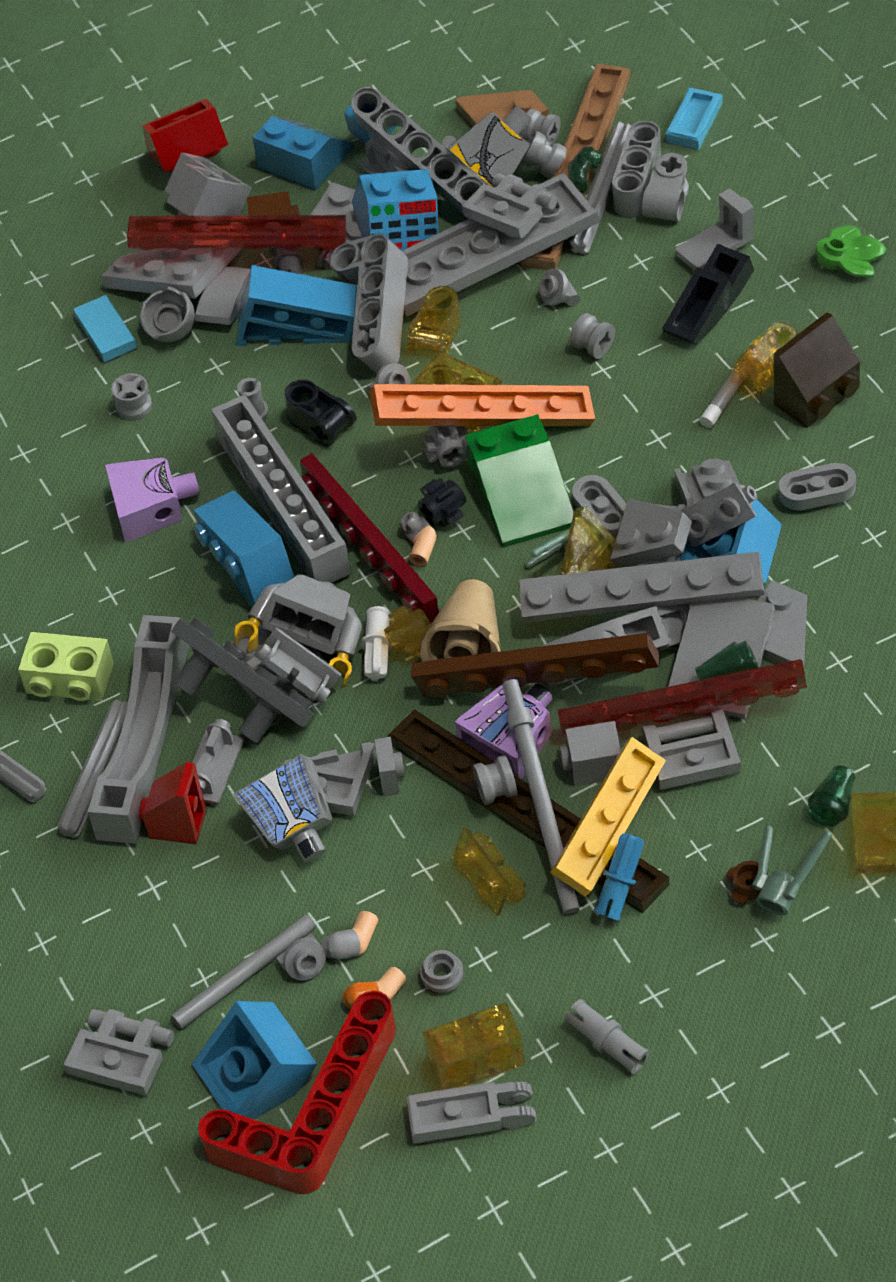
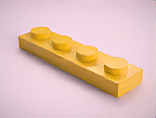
[550,737,666,896]

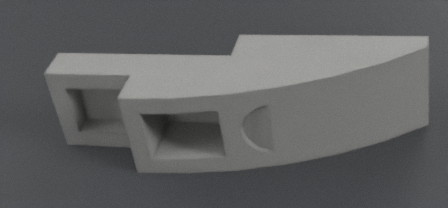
[539,604,690,688]

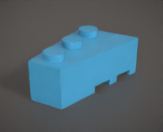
[235,265,357,346]
[193,490,294,608]

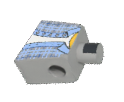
[234,754,332,862]

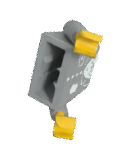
[234,575,362,687]

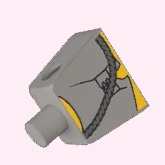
[447,105,532,188]

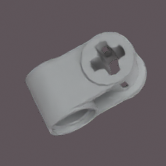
[642,153,689,222]

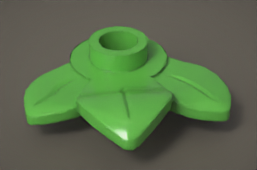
[815,226,887,278]

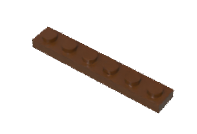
[411,633,659,698]

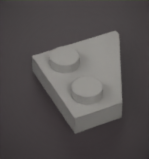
[610,499,692,568]
[284,742,376,816]

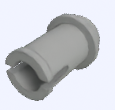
[237,378,269,421]

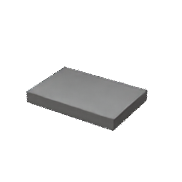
[665,597,775,720]

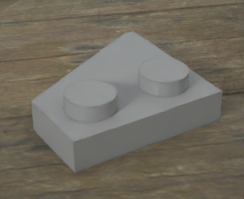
[758,580,807,675]

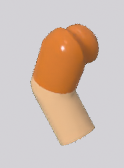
[342,967,406,1009]

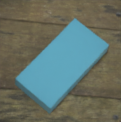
[665,88,722,150]
[73,295,137,362]

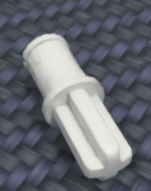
[361,606,393,682]

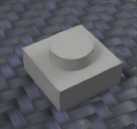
[374,737,405,796]

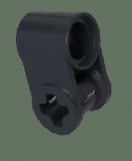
[285,379,357,446]

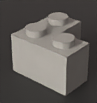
[165,152,252,227]

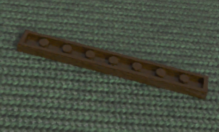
[388,709,670,913]

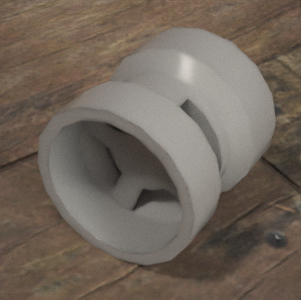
[520,130,567,179]

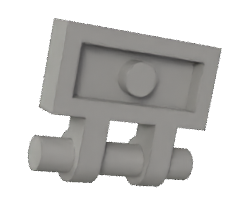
[462,173,558,239]
[63,1009,174,1096]

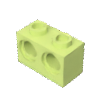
[18,632,114,701]

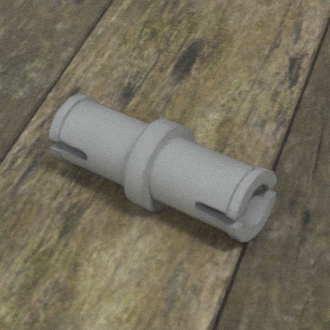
[564,999,650,1074]

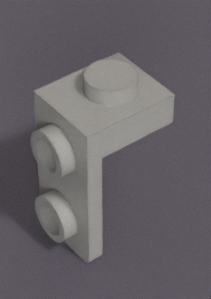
[676,188,754,271]

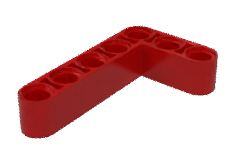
[198,990,397,1195]

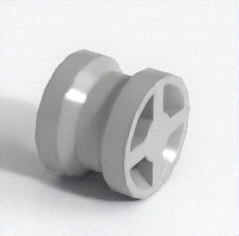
[521,109,560,146]
[569,313,615,359]
[111,373,153,421]
[472,755,517,805]

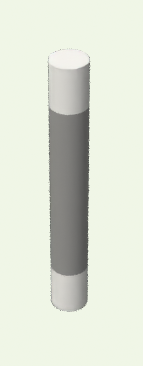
[699,341,764,428]

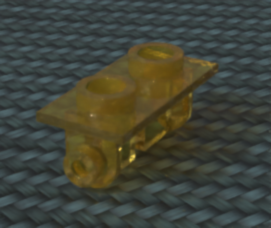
[452,827,527,916]

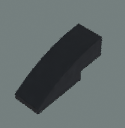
[662,244,754,345]

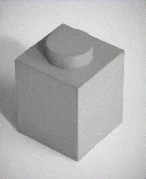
[560,721,621,786]

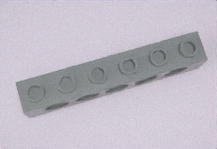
[211,394,351,582]

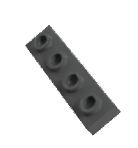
[171,617,316,743]

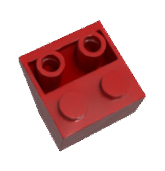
[142,98,229,172]

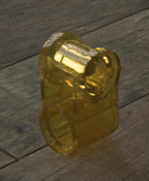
[407,286,461,358]
[732,321,797,395]

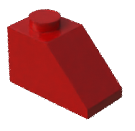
[139,762,207,845]

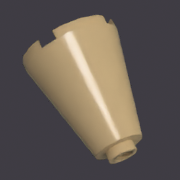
[420,579,501,661]

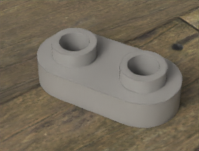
[779,463,856,510]
[572,475,626,540]

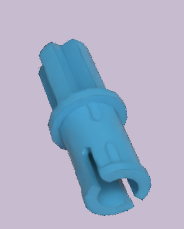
[593,833,644,921]

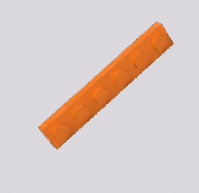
[369,384,595,426]

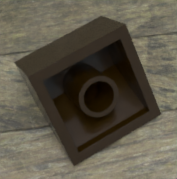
[774,312,860,428]

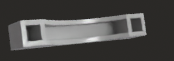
[88,615,189,844]

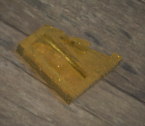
[560,506,629,617]

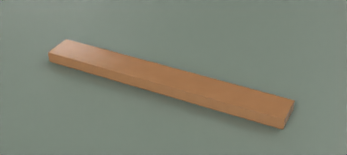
[521,64,631,270]

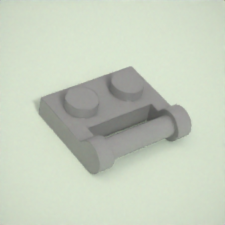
[642,709,741,790]

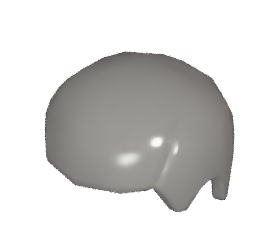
[139,287,195,343]

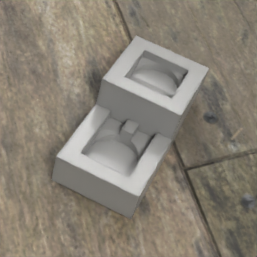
[195,266,251,325]

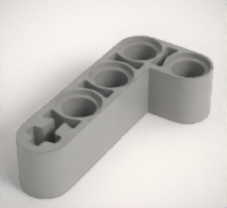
[330,234,408,374]

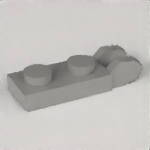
[406,1081,537,1144]

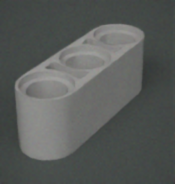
[612,121,661,218]

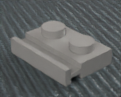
[674,459,740,506]

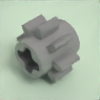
[422,426,468,467]

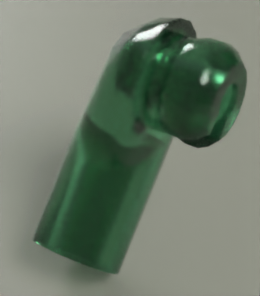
[567,146,603,193]

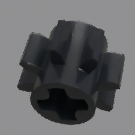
[418,478,466,527]

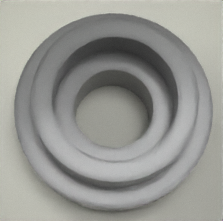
[420,950,464,993]

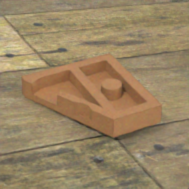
[455,90,549,127]

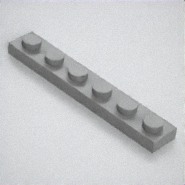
[519,552,764,623]

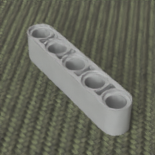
[351,87,485,215]

